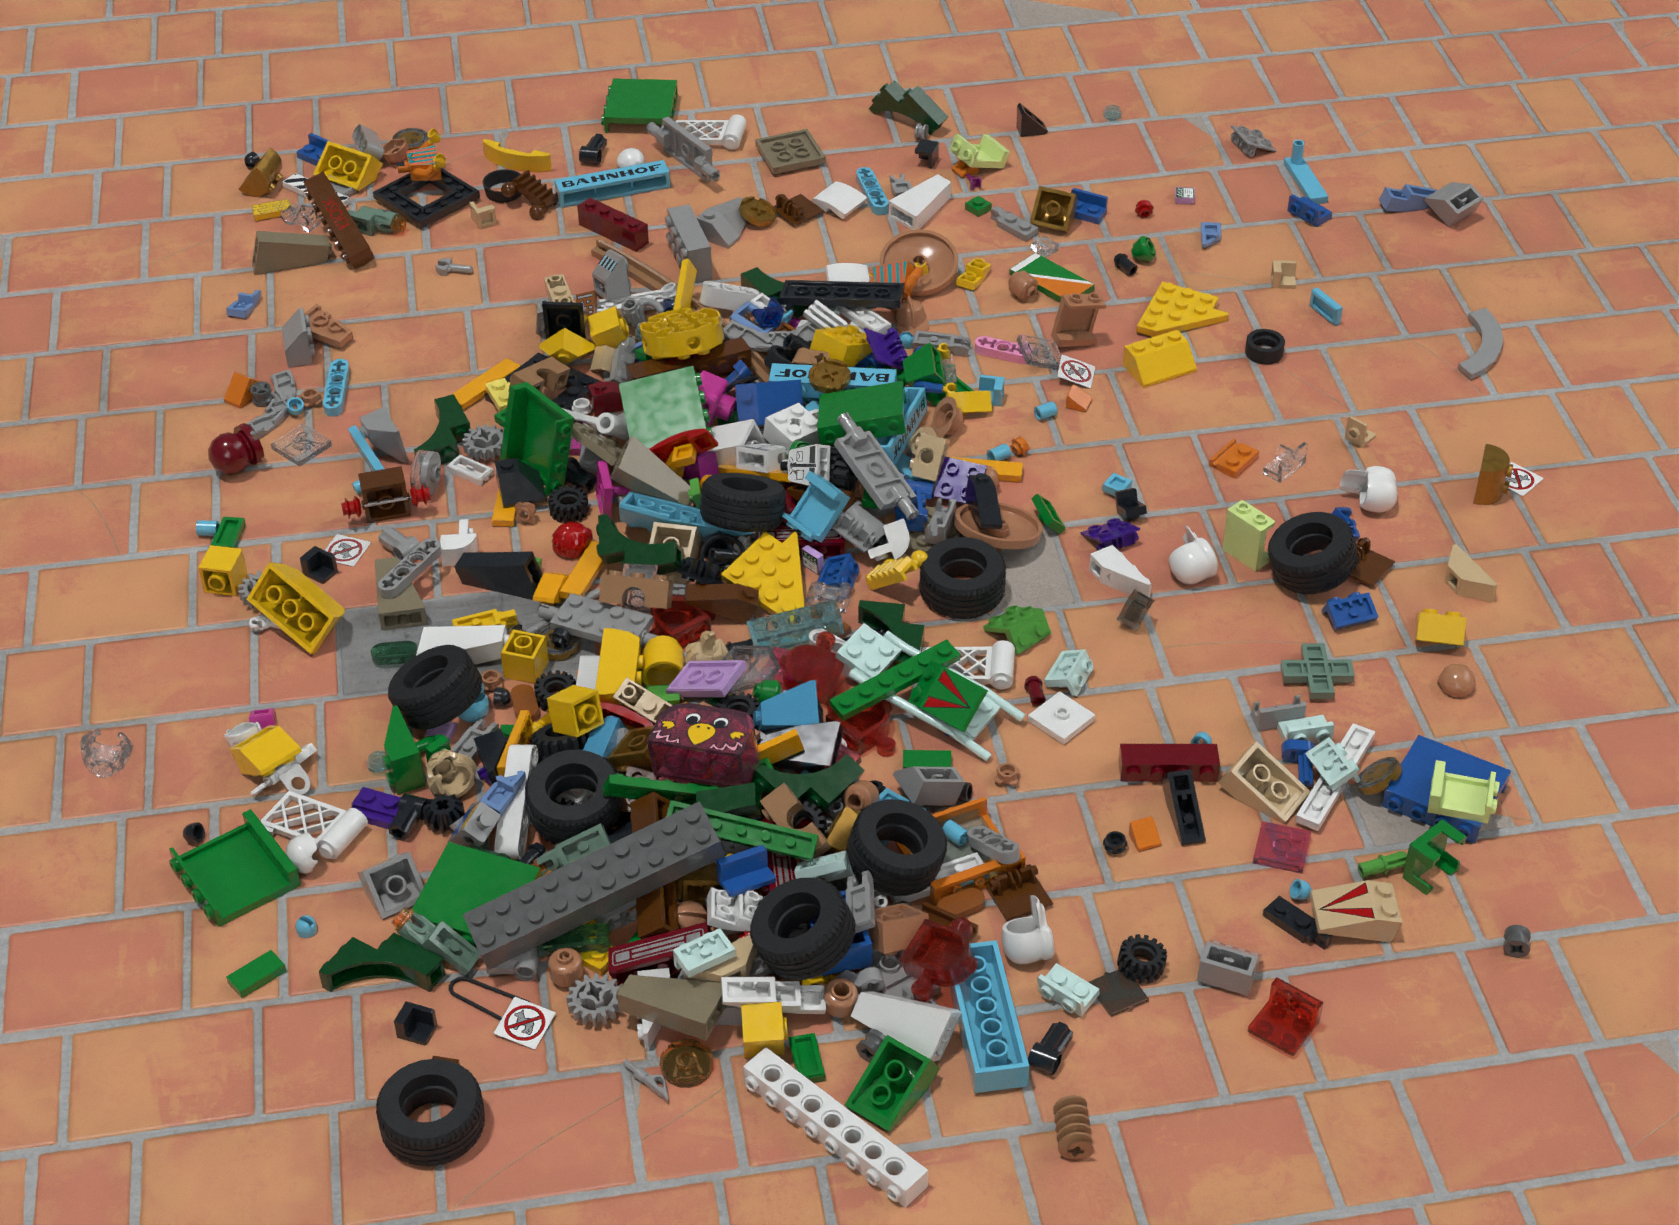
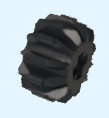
[422,792,465,834]

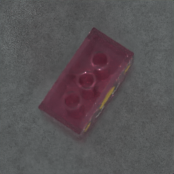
[647,703,760,787]

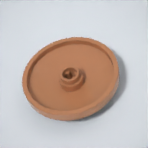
[880,229,958,296]
[954,503,1043,549]

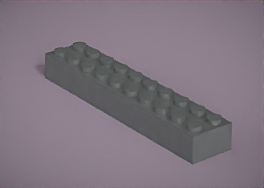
[463,801,725,970]

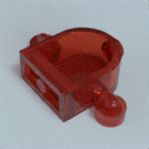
[642,594,716,649]
[778,631,845,706]
[826,700,896,757]
[899,917,978,1002]

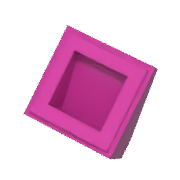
[249,708,275,729]

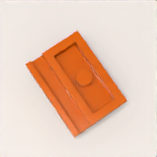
[1209,439,1259,479]

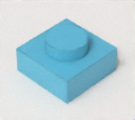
[1102,473,1132,496]

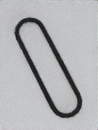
[727,376,759,389]

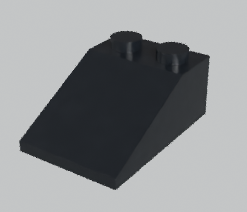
[542,301,591,342]

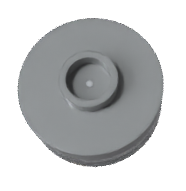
[410,450,441,495]

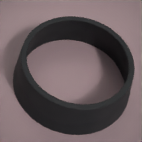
[482,169,522,203]

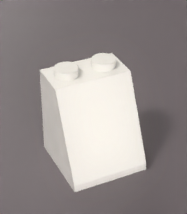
[708,419,767,466]

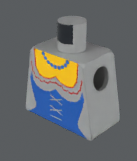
[447,801,501,849]

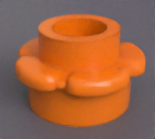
[1010,436,1030,456]

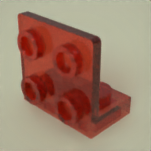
[1247,977,1324,1056]

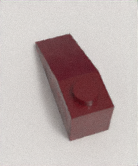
[588,381,624,417]

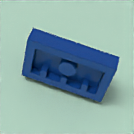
[296,133,334,166]
[1071,188,1108,224]
[1287,194,1332,227]
[894,486,927,532]
[815,553,859,599]
[1321,592,1379,630]

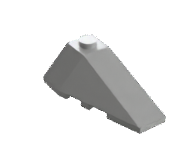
[696,197,746,249]

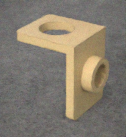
[1345,416,1376,448]

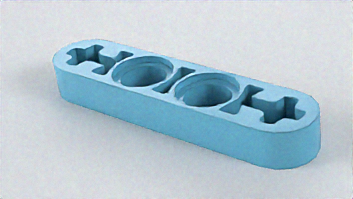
[856,167,889,215]
[323,359,350,417]

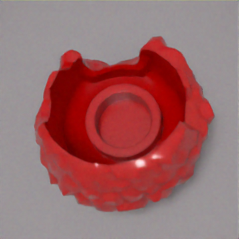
[551,522,593,559]

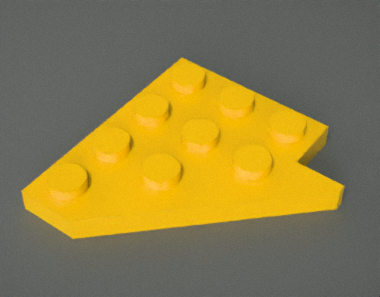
[1136,281,1229,337]
[721,531,805,627]

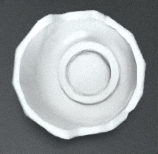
[617,148,646,168]
[224,722,262,748]
[286,833,318,874]

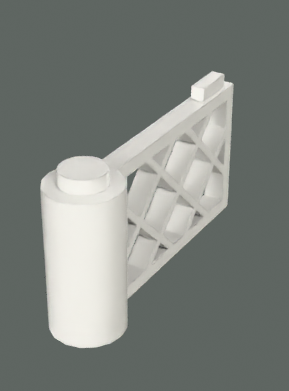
[675,114,747,150]
[562,408,629,441]
[922,640,1015,690]
[261,791,368,859]

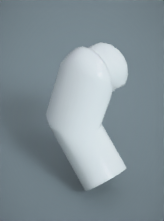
[249,614,280,632]
[874,890,888,909]

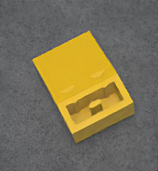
[810,325,872,367]

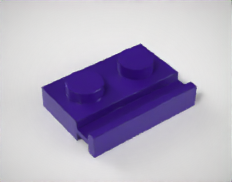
[351,787,401,829]

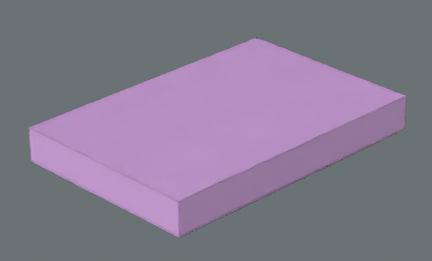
[666,660,747,697]

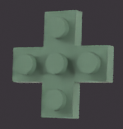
[1280,643,1355,699]

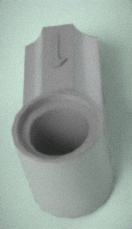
[378,526,420,561]
[486,948,541,981]

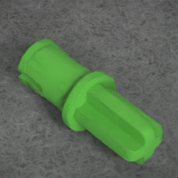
[1357,851,1407,879]

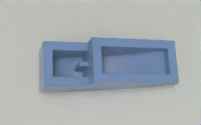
[1379,184,1438,212]

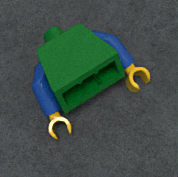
[897,342,956,395]

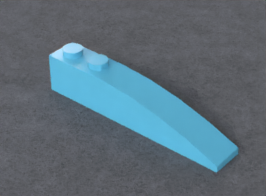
[619,491,753,537]

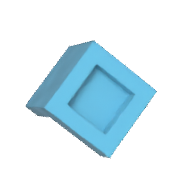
[979,375,1005,406]

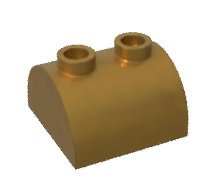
[239,147,283,197]
[1030,186,1077,232]
[1473,444,1513,505]
[607,724,674,772]

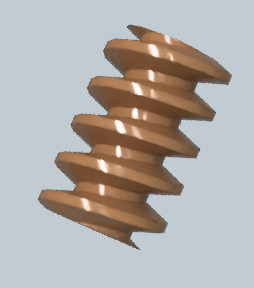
[1053,1095,1094,1160]

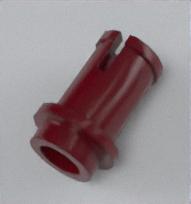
[1024,676,1046,706]

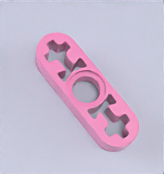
[975,336,1032,364]

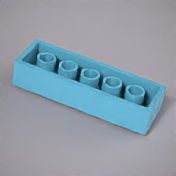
[944,940,1029,1093]

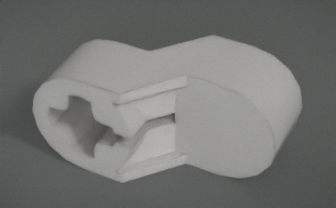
[835,967,884,994]

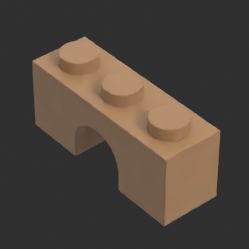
[508,357,571,393]
[599,570,674,609]
[760,783,832,862]

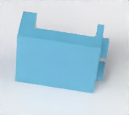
[782,471,850,543]

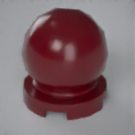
[208,423,265,475]

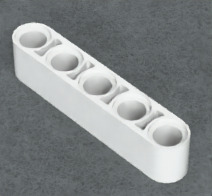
[494,745,538,860]

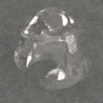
[80,728,134,778]

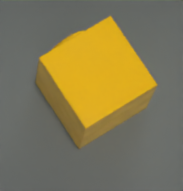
[588,306,629,349]
[198,545,248,596]
[501,629,549,684]
[547,685,604,738]
[741,1002,788,1058]

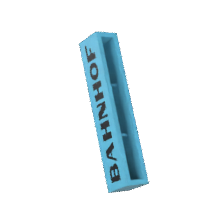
[554,160,671,208]
[769,363,897,398]
[875,387,927,465]

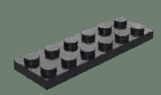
[779,280,905,310]

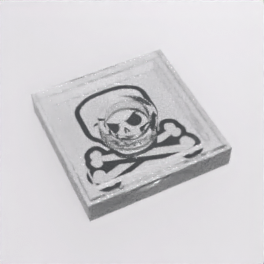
[1016,335,1061,370]
[271,423,332,467]

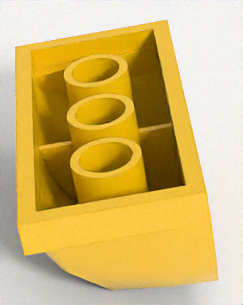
[246,562,345,654]
[595,628,644,707]

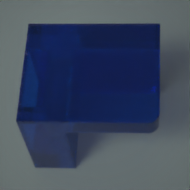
[752,297,785,328]

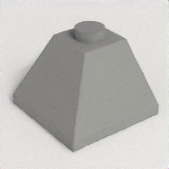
[359,407,409,463]

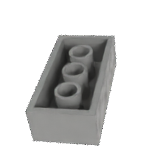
[665,204,712,282]

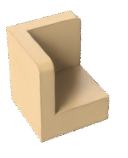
[469,202,497,229]
[1271,260,1297,289]
[590,345,616,373]

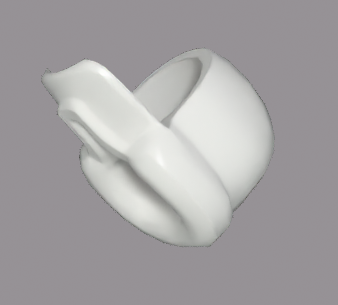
[1340,466,1398,513]
[1168,526,1218,584]
[1001,895,1055,965]

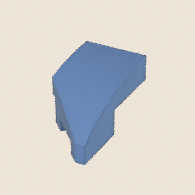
[1201,222,1221,248]
[226,290,261,318]
[479,771,526,817]

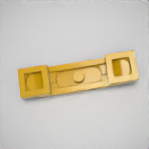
[482,139,552,172]

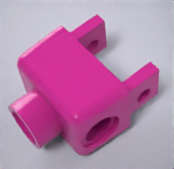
[699,370,737,427]

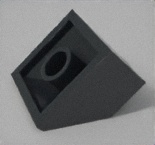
[494,458,547,508]

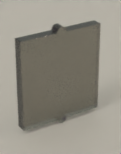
[1089,969,1149,1018]

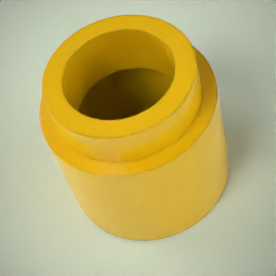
[642,636,684,686]

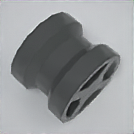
[250,381,273,407]
[1503,925,1531,958]
[856,1029,886,1063]

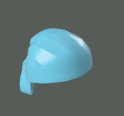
[458,683,489,723]

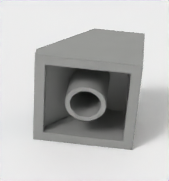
[357,852,424,919]

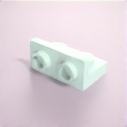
[1044,649,1094,696]
[1277,715,1335,744]
[1305,737,1361,791]
[794,850,853,882]
[673,928,736,978]
[1037,963,1100,1017]

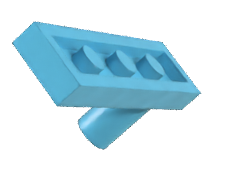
[1284,140,1329,204]
[348,425,384,495]

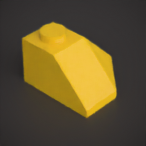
[539,328,596,365]

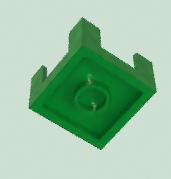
[1402,819,1467,895]

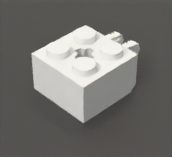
[763,403,821,451]

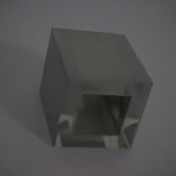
[1117,589,1155,631]

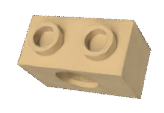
[909,433,950,482]

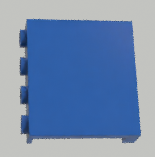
[1382,735,1511,843]

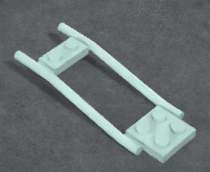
[835,623,1026,762]

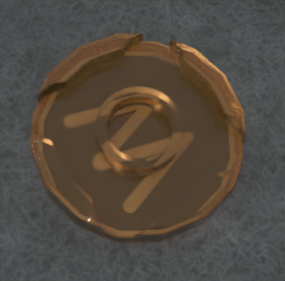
[660,1039,714,1088]

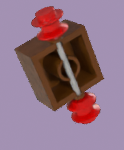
[341,466,431,523]

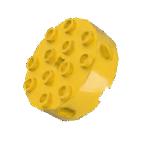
[639,308,724,360]

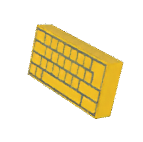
[251,198,293,221]

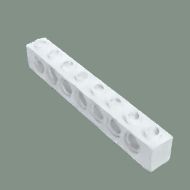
[743,1047,928,1208]

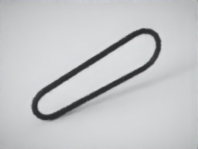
[449,976,531,1021]

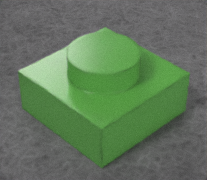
[688,478,702,509]

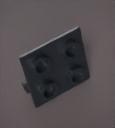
[674,557,727,585]

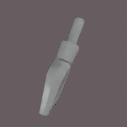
[623,1059,669,1103]

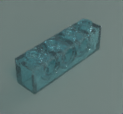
[746,599,844,656]

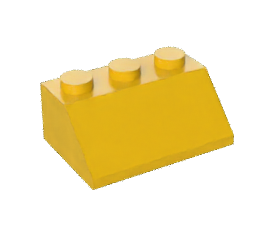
[313,141,383,191]
[1123,330,1197,388]

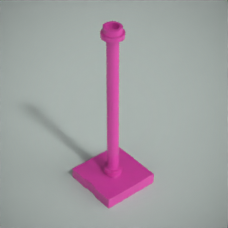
[596,461,690,518]

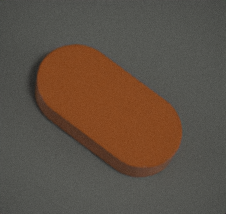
[510,684,539,721]
[937,887,985,918]

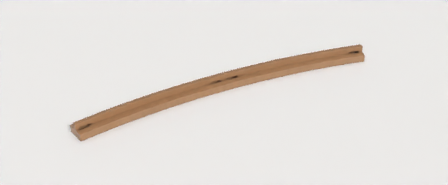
[591,239,771,383]

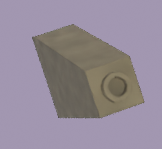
[252,231,332,275]
[610,436,692,506]
[375,557,427,630]
[616,975,727,1041]

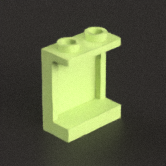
[949,134,1010,168]
[1222,500,1275,572]
[1427,760,1500,823]

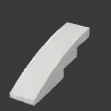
[721,977,826,1014]

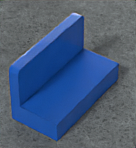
[716,845,776,897]

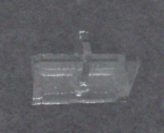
[1263,442,1308,483]

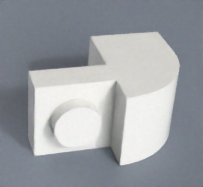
[867,518,910,562]
[440,519,479,566]

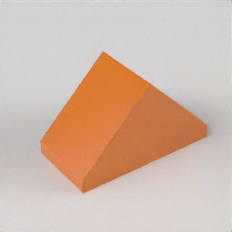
[224,372,262,409]

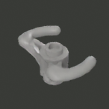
[621,297,664,340]

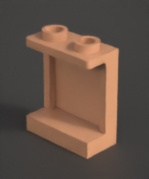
[1051,293,1106,347]

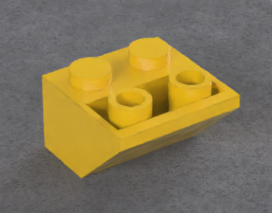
[1414,608,1467,646]
[229,725,302,777]

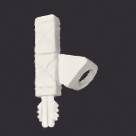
[251,743,317,796]

